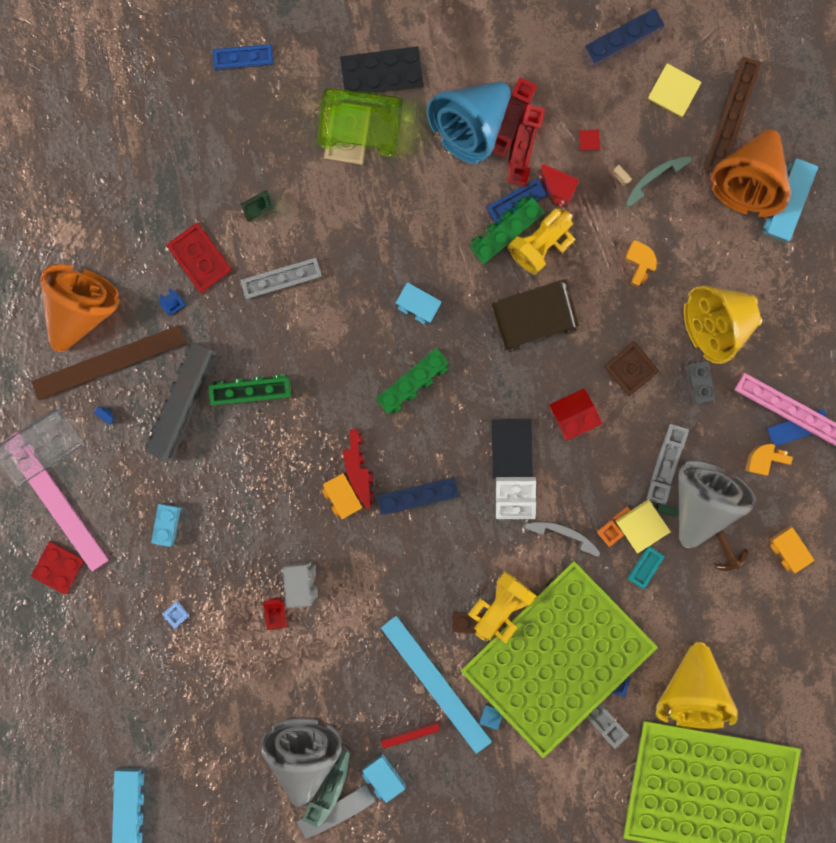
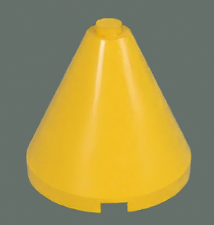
[656,642,738,729]

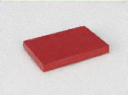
[166,222,233,293]

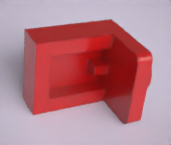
[263,598,287,631]

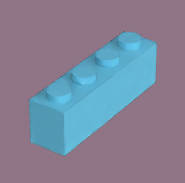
[763,158,819,243]
[112,767,144,843]

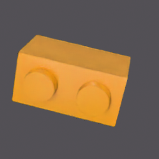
[322,473,363,519]
[769,526,815,574]

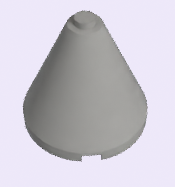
[678,461,756,549]
[261,718,342,807]

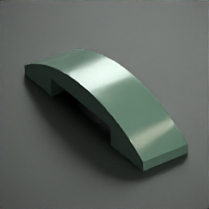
[624,157,693,209]
[302,750,349,828]

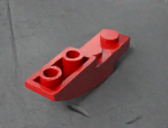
[343,429,375,508]

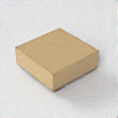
[612,165,632,186]

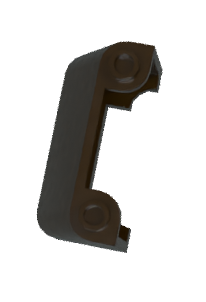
[489,279,580,353]

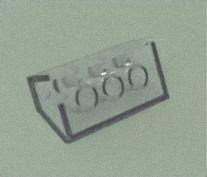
[0,406,84,488]

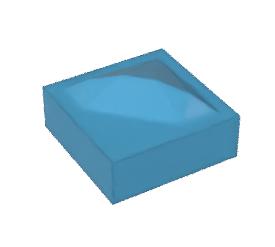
[479,704,503,730]

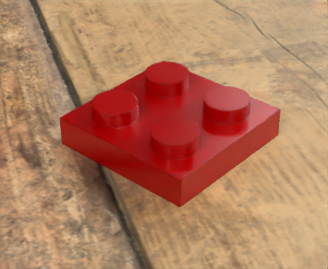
[31,541,84,595]

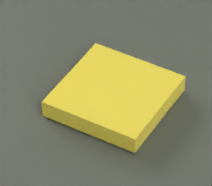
[647,63,702,118]
[615,499,671,553]

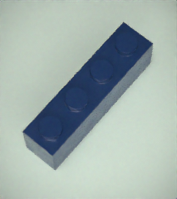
[583,8,664,68]
[377,477,459,515]

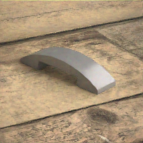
[646,424,689,505]
[523,521,600,557]
[586,703,630,749]
[296,784,375,839]

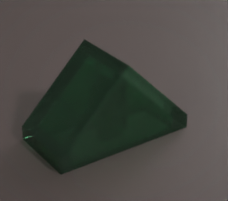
[241,190,276,222]

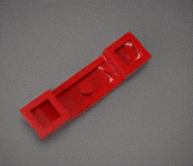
[492,77,538,158]
[507,104,545,187]

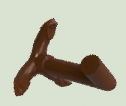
[714,530,749,571]

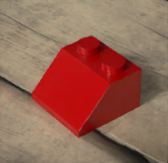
[539,164,579,208]
[549,388,603,441]

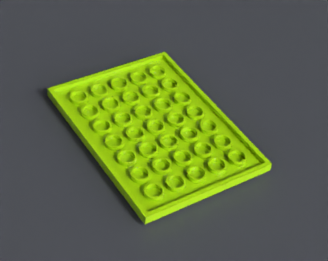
[460,561,658,759]
[623,720,801,843]

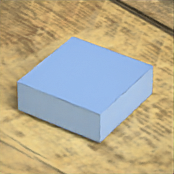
[162,601,190,629]

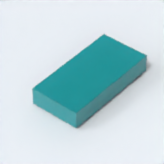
[627,546,665,589]

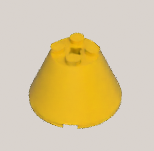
[684,286,762,364]

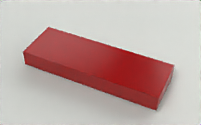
[381,720,440,749]

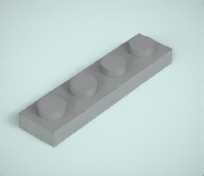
[240,258,322,299]

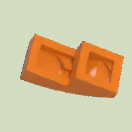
[597,505,631,547]

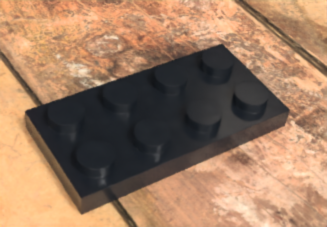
[340,46,424,97]

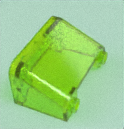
[317,88,403,157]

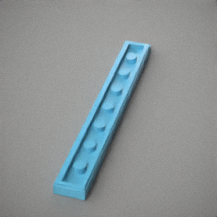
[381,615,492,754]

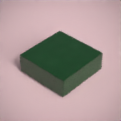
[655,503,679,517]

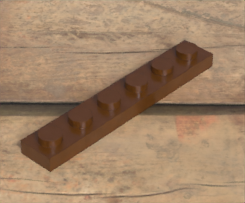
[703,56,762,173]

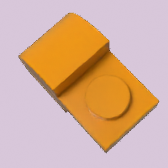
[624,240,657,287]
[745,444,793,476]

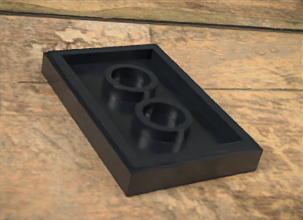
[492,419,533,479]

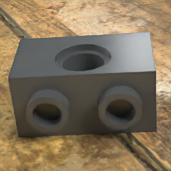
[685,361,716,404]

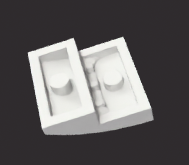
[496,477,536,519]

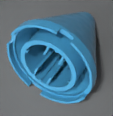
[427,82,511,164]

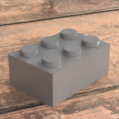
[283,560,318,608]

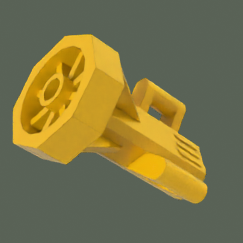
[507,208,575,276]
[468,571,537,643]

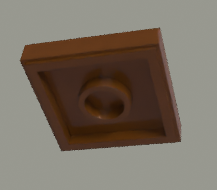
[603,341,659,397]

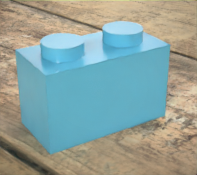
[396,282,442,325]
[151,503,181,547]
[362,753,406,803]

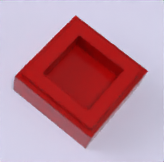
[579,129,600,151]

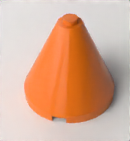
[710,129,791,217]
[40,264,120,352]

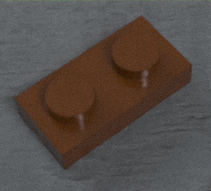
[452,612,484,634]

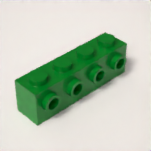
[468,195,545,264]
[376,348,449,414]
[209,374,292,406]

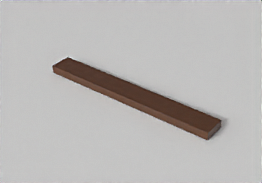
[31,325,186,400]

